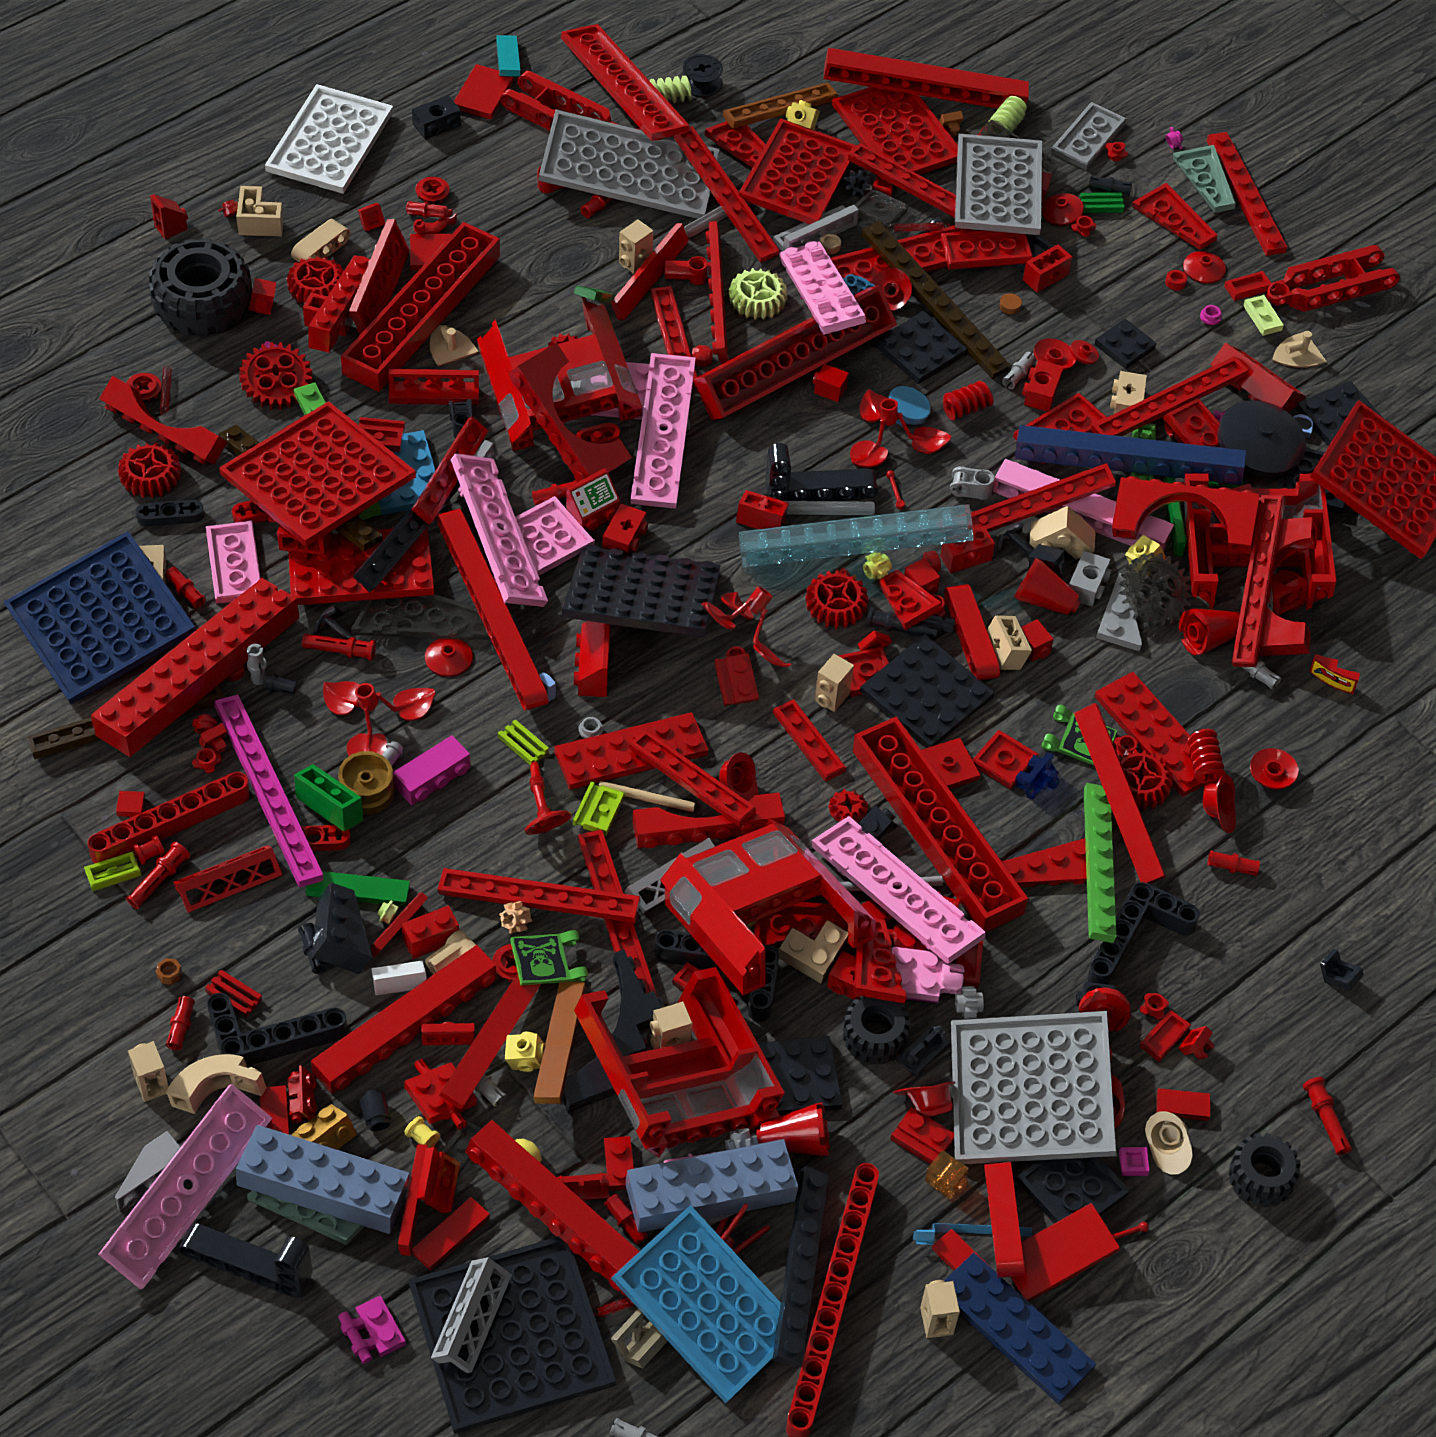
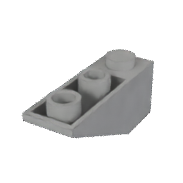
[115,1131,181,1212]

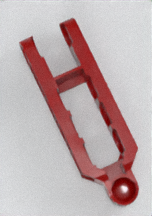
[500,71,616,130]
[1266,245,1400,312]

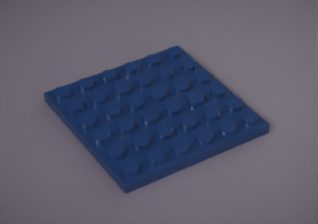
[3,531,196,705]

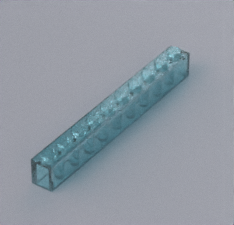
[739,504,973,568]

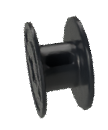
[682,54,723,97]

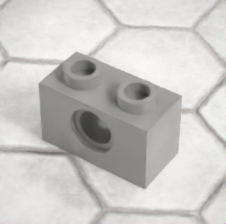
[1069,551,1112,607]

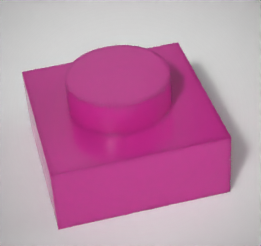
[1119,1147,1149,1176]

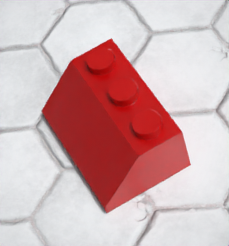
[573,621,610,697]

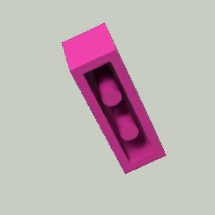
[393,735,470,806]

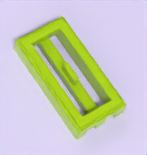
[498,719,549,765]
[84,851,141,892]

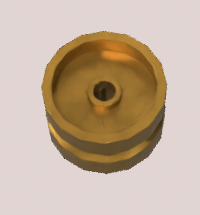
[338,751,394,815]

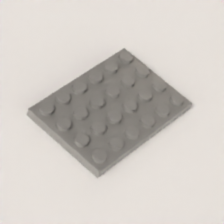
[955,134,1042,235]

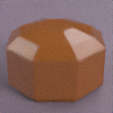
[156,958,182,985]

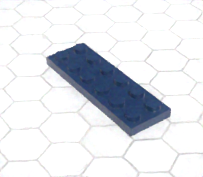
[944,1252,1096,1405]

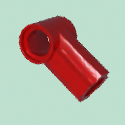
[665,256,708,285]

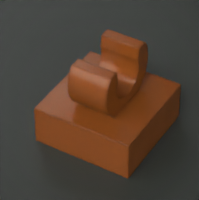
[939,111,963,137]

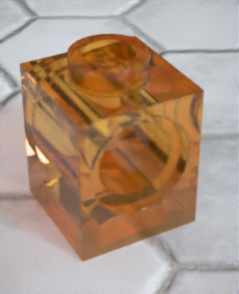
[925,1150,969,1199]

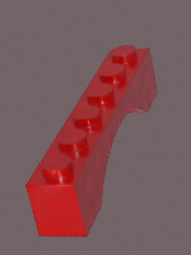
[308,255,370,353]
[99,376,228,465]
[633,792,785,848]

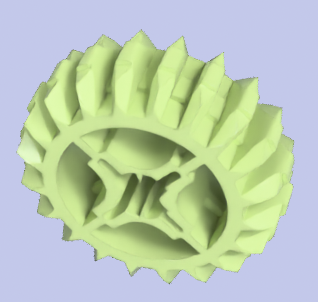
[729,268,787,320]

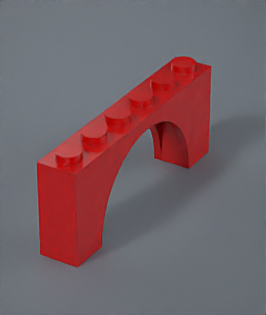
[508,343,632,482]
[1112,476,1260,554]
[1259,517,1317,656]

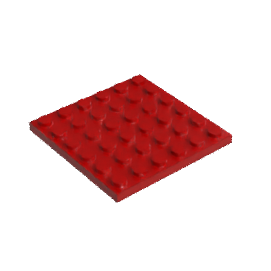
[1310,400,1436,559]
[219,401,416,547]

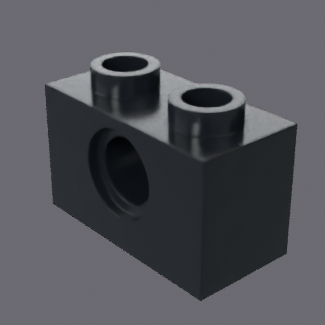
[412,95,461,139]

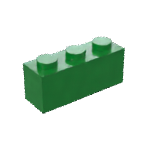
[294,764,363,832]

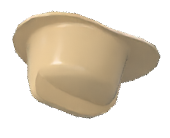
[1145,1111,1193,1174]

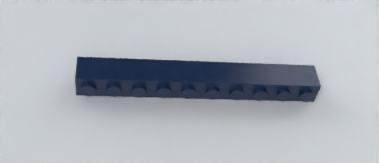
[1015,425,1246,485]

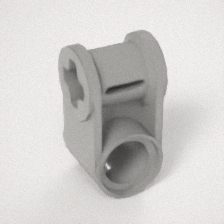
[949,467,994,500]

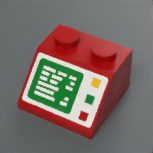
[566,468,620,532]

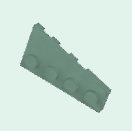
[1173,145,1235,213]
[247,1191,365,1245]

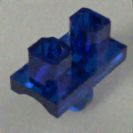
[1016,752,1060,800]

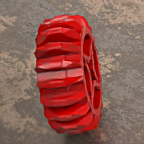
[287,256,344,304]
[118,442,181,499]
[805,569,869,629]
[1118,748,1173,811]

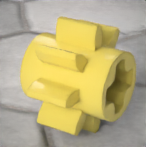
[863,552,892,581]

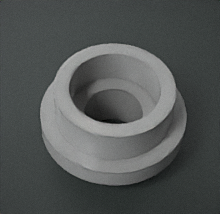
[579,717,603,739]

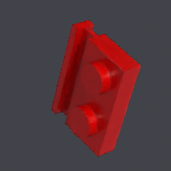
[359,417,405,452]
[714,653,759,707]
[890,1107,954,1167]
[416,1147,460,1214]

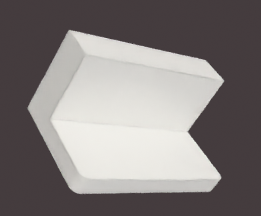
[372,961,426,995]

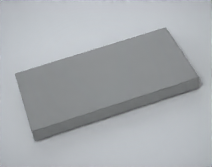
[1050,102,1127,170]

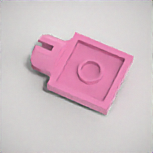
[892,947,964,1001]

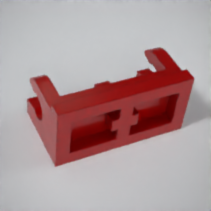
[736,490,789,535]

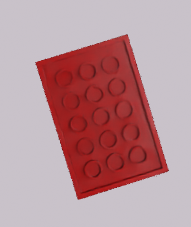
[832,87,958,184]
[739,118,857,224]
[288,528,434,605]

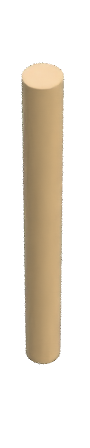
[599,781,696,812]

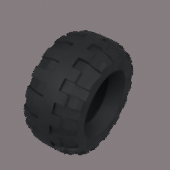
[149,238,252,336]

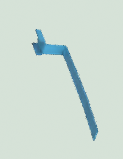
[913,1223,1032,1245]

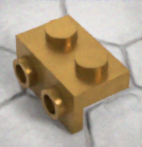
[291,1104,357,1150]

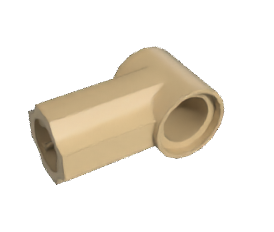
[425,930,476,975]

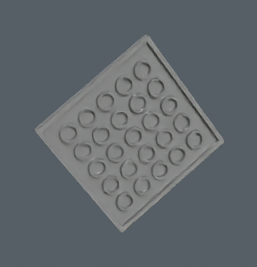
[951,1011,1116,1165]

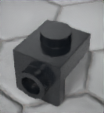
[858,805,899,841]
[1320,949,1364,991]

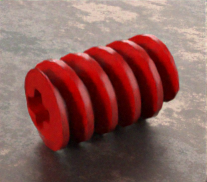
[943,381,994,420]
[1187,729,1226,784]

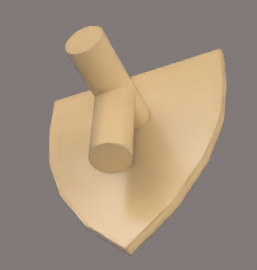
[430,325,478,367]
[1272,331,1327,368]

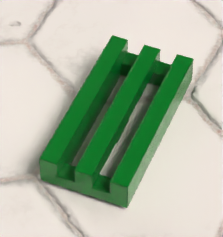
[1079,192,1124,213]

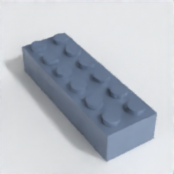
[236,1125,409,1234]
[626,1139,798,1233]

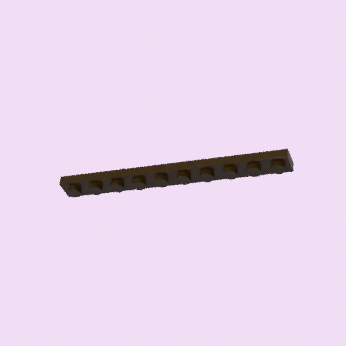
[861,221,1011,379]
[218,425,382,552]

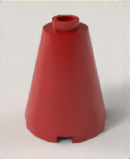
[1014,558,1081,615]
[1179,608,1240,655]
[756,1102,830,1156]

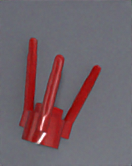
[715,1203,770,1254]

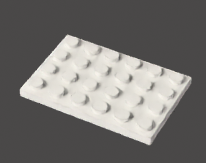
[265,84,393,194]

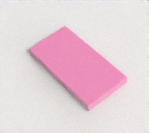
[206,521,261,604]

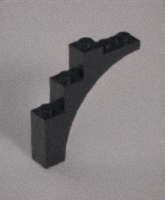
[562,949,665,1113]

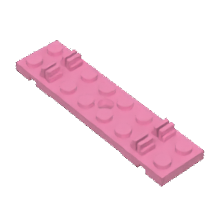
[779,241,866,334]
[631,353,696,509]
[451,454,548,607]
[812,816,986,964]
[98,1084,272,1289]

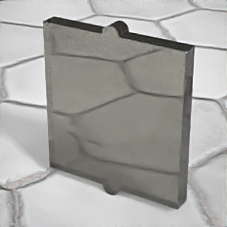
[544,759,584,799]

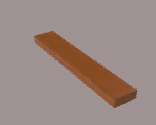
[723,82,839,129]
[533,982,586,1104]

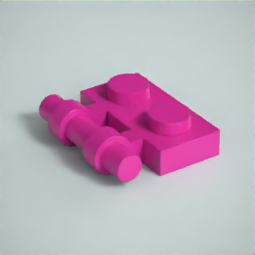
[338,1295,406,1364]

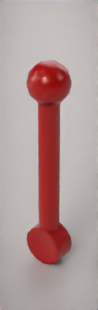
[886,470,905,510]
[1112,1222,1149,1239]

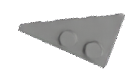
[1096,573,1142,651]

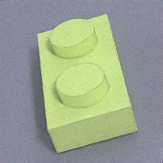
[1243,295,1283,336]

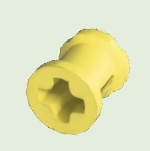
[405,1116,440,1148]

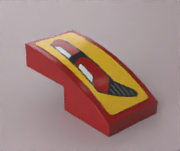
[1309,654,1360,694]

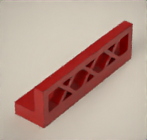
[389,369,479,405]
[173,845,282,912]

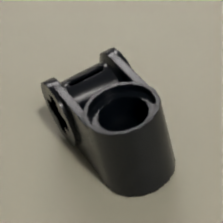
[448,399,473,439]

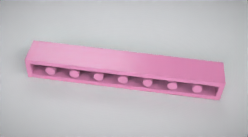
[993,459,1174,552]

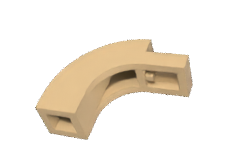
[166,1054,266,1114]

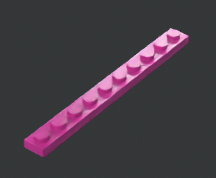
[215,695,323,888]

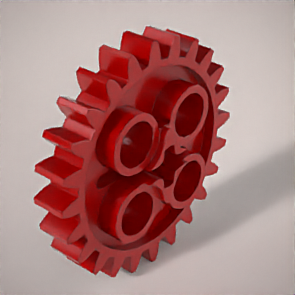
[239,342,312,410]

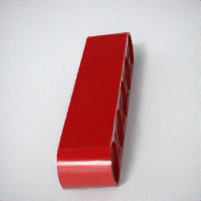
[944,584,1000,681]
[984,1162,1025,1278]

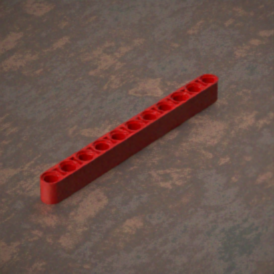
[437,508,549,711]
[786,1163,879,1437]

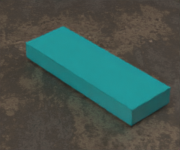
[496,35,520,77]

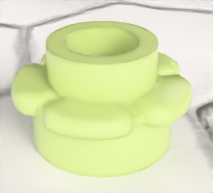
[377,900,399,925]

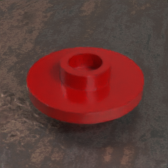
[1070,340,1099,364]

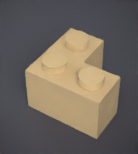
[236,186,284,237]
[1030,506,1096,560]
[779,920,848,984]

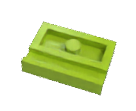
[573,782,624,836]

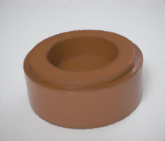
[999,294,1022,315]

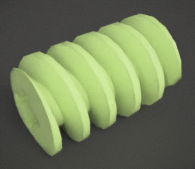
[650,76,691,103]
[988,96,1027,138]

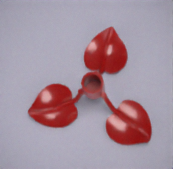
[850,389,951,468]
[702,586,792,667]
[323,681,436,756]

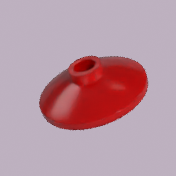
[1041,193,1084,226]
[1183,251,1226,284]
[871,268,912,311]
[1034,338,1076,370]
[425,637,473,677]
[1250,748,1299,789]

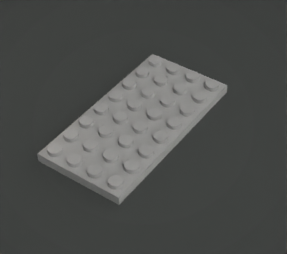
[538,110,719,219]

